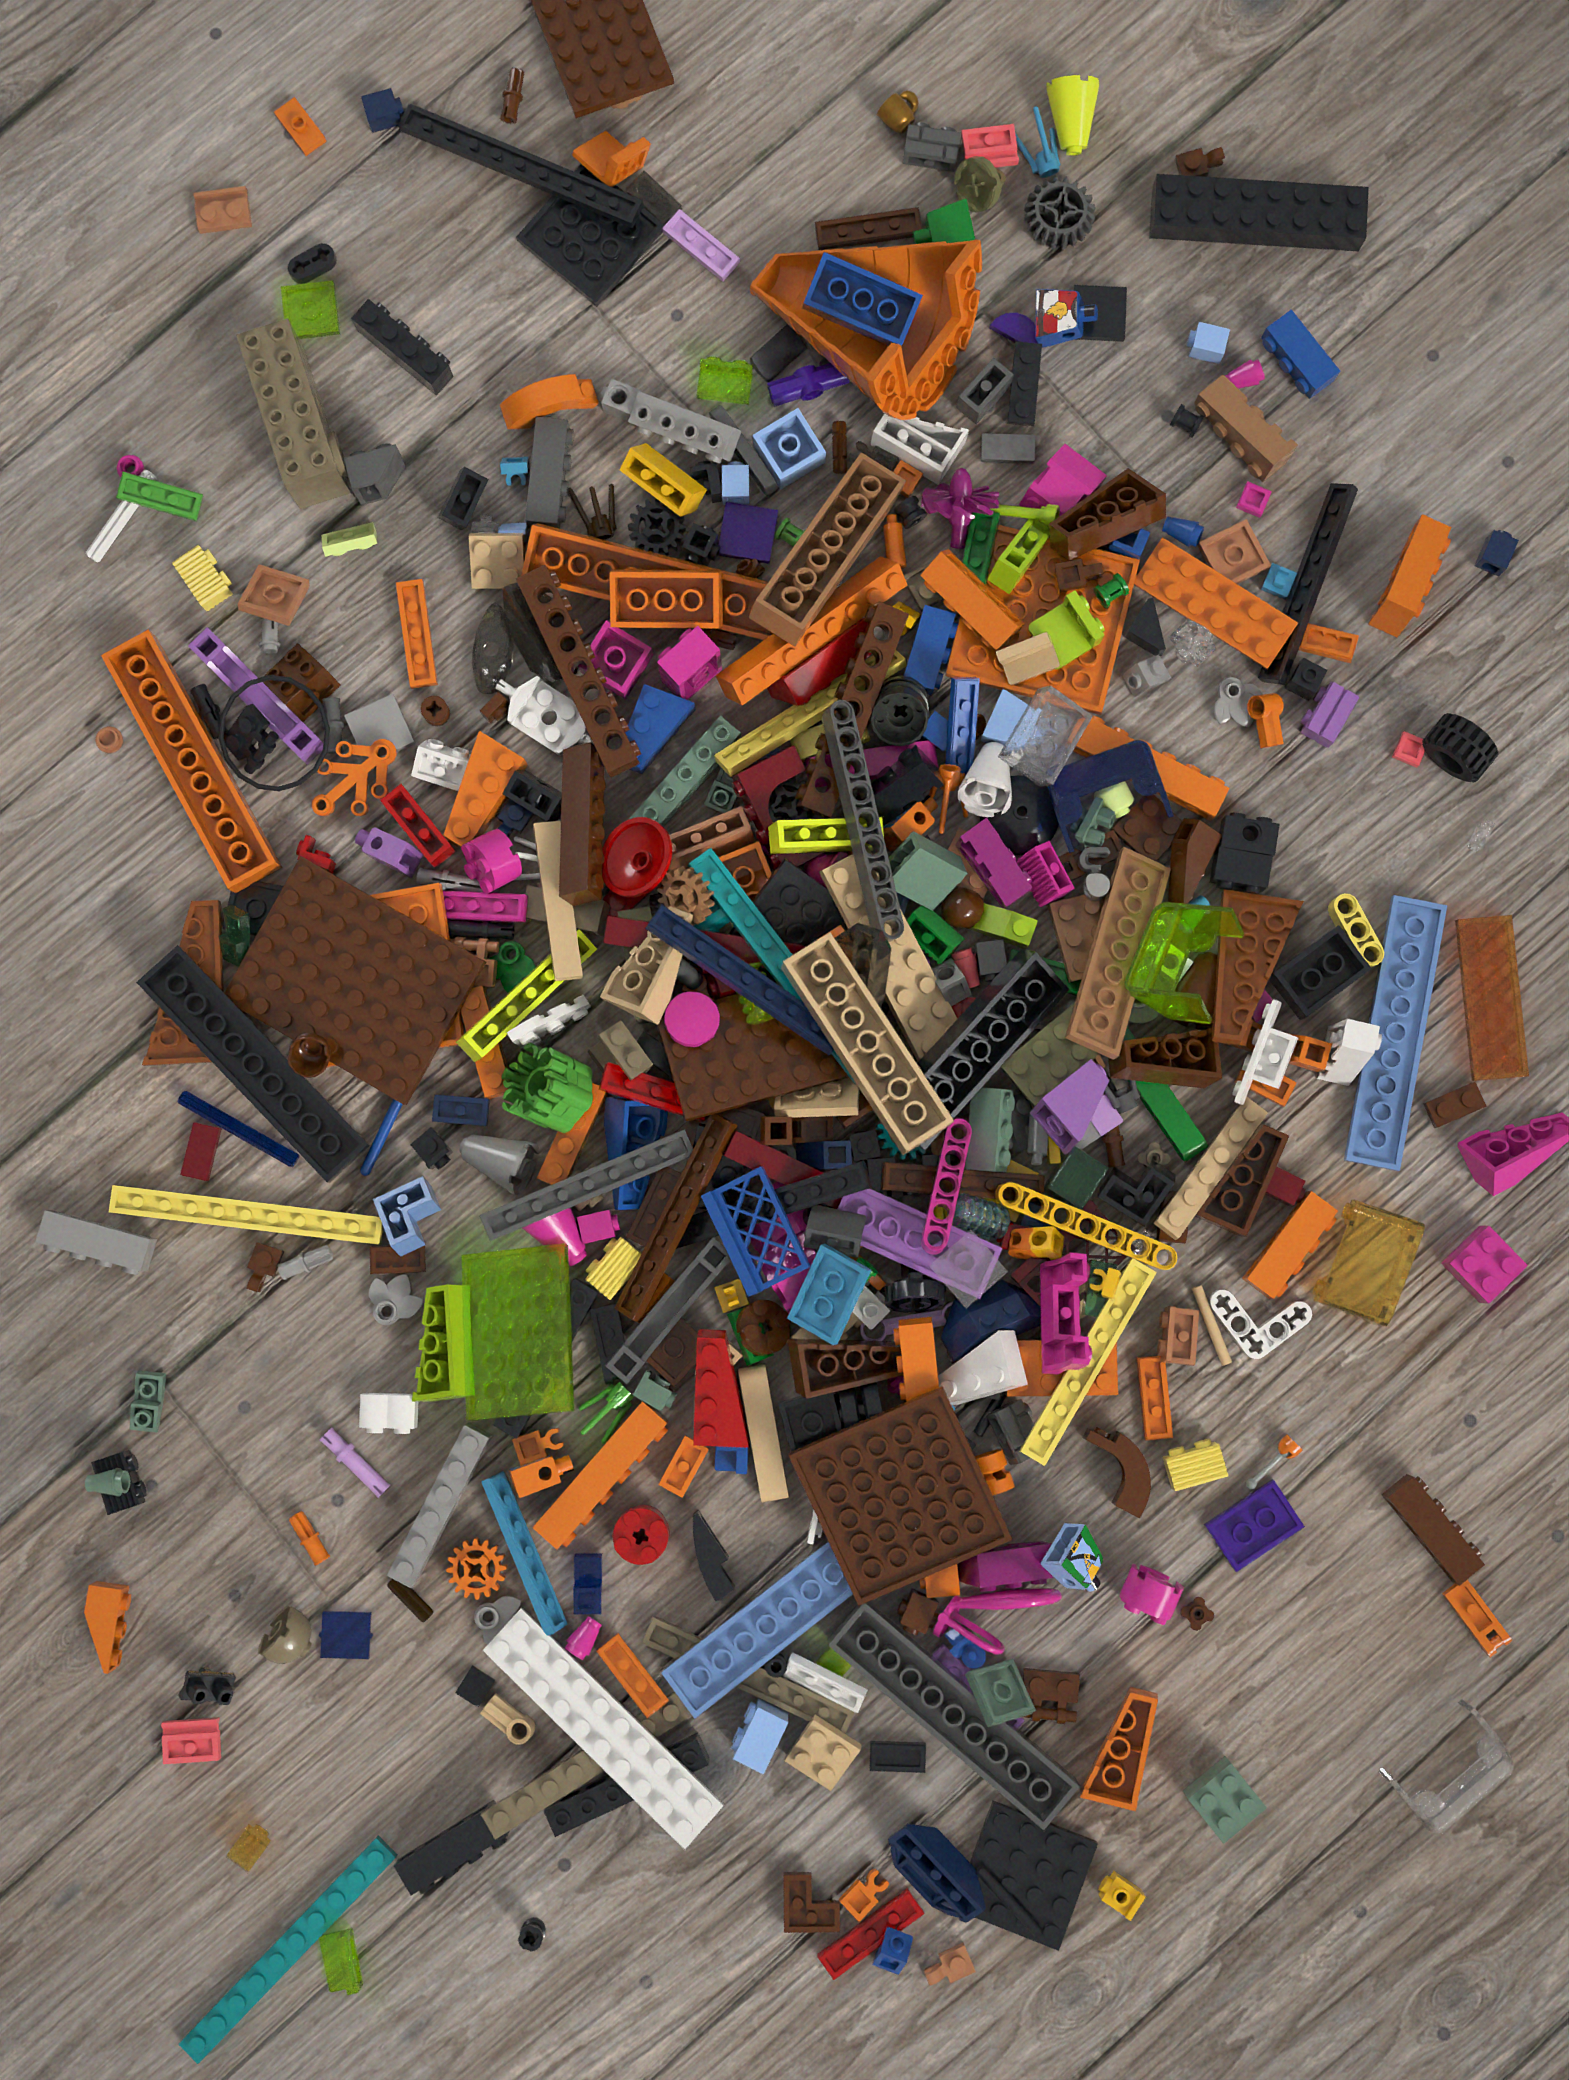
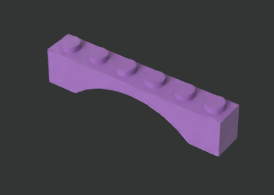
[188,627,323,765]

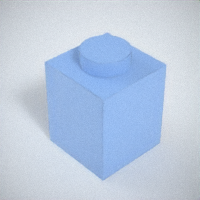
[1186,322,1230,364]
[722,461,749,505]

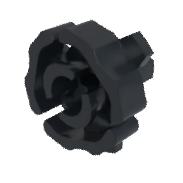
[880,1264,946,1313]

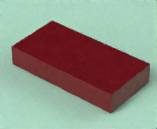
[180,1122,222,1181]

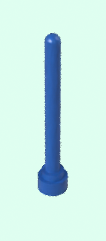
[360,1099,403,1176]

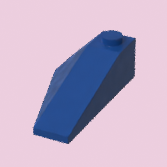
[604,1097,668,1210]

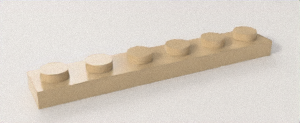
[1154,1096,1268,1240]

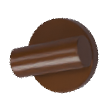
[735,559,765,579]

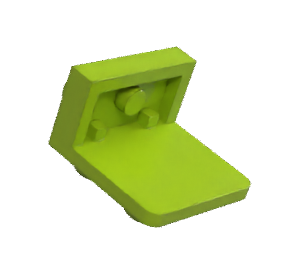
[1028,590,1105,669]

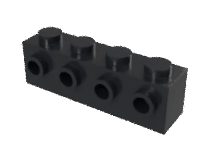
[351,299,454,396]
[394,1800,510,1896]

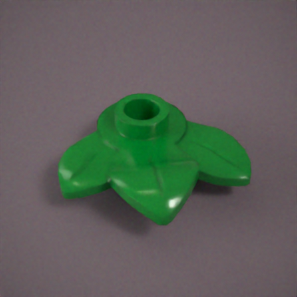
[489,941,536,993]

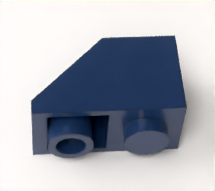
[796,1141,852,1170]

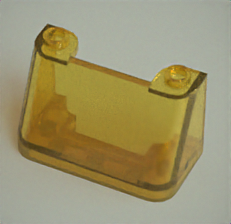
[1313,1199,1425,1327]

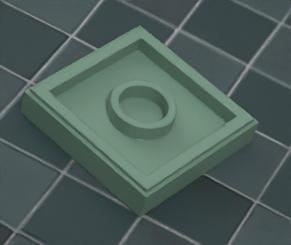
[965,1658,1036,1727]

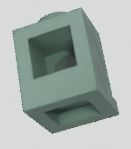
[633,1369,677,1411]

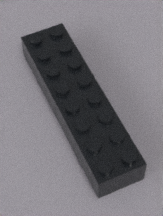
[1149,174,1369,251]
[917,949,1070,1150]

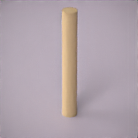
[1192,1285,1232,1366]

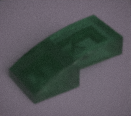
[218,904,250,967]

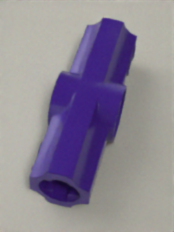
[767,363,850,407]

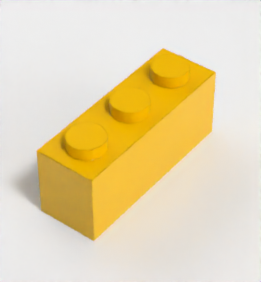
[619,443,707,517]

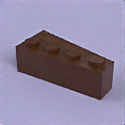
[1108,1028,1222,1089]

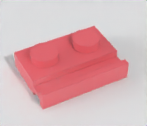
[961,124,1019,168]
[161,1717,221,1764]

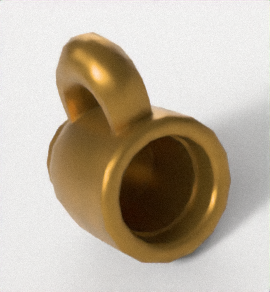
[877,90,919,135]

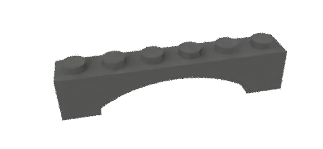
[605,1237,731,1384]

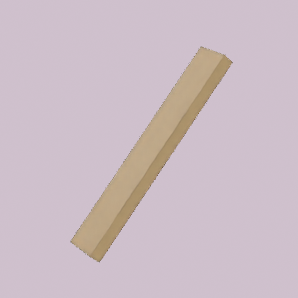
[533,821,583,981]

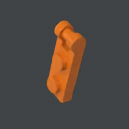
[1442,1580,1512,1657]

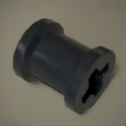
[1169,404,1205,438]
[518,1918,546,1952]

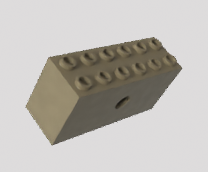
[236,318,351,509]

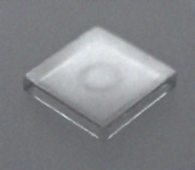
[929,1230,1008,1308]

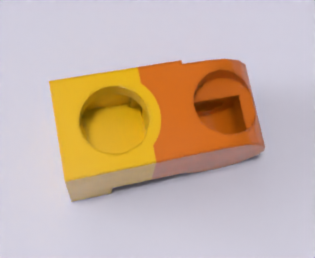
[1008,1226,1064,1260]

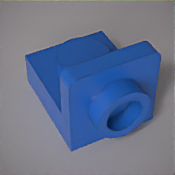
[872,1927,913,1975]

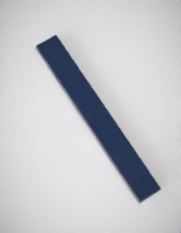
[645,904,834,1055]

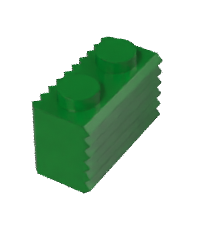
[906,905,965,964]

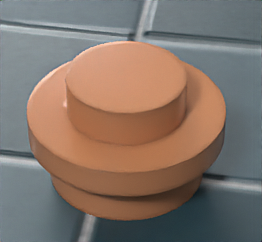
[95,726,123,753]

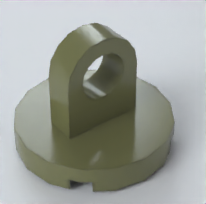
[954,156,1006,212]

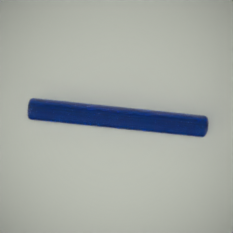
[177,1091,299,1167]

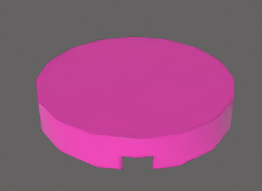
[664,991,720,1047]

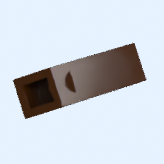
[1168,818,1222,907]

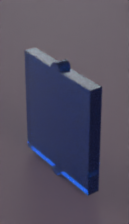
[319,1611,373,1659]

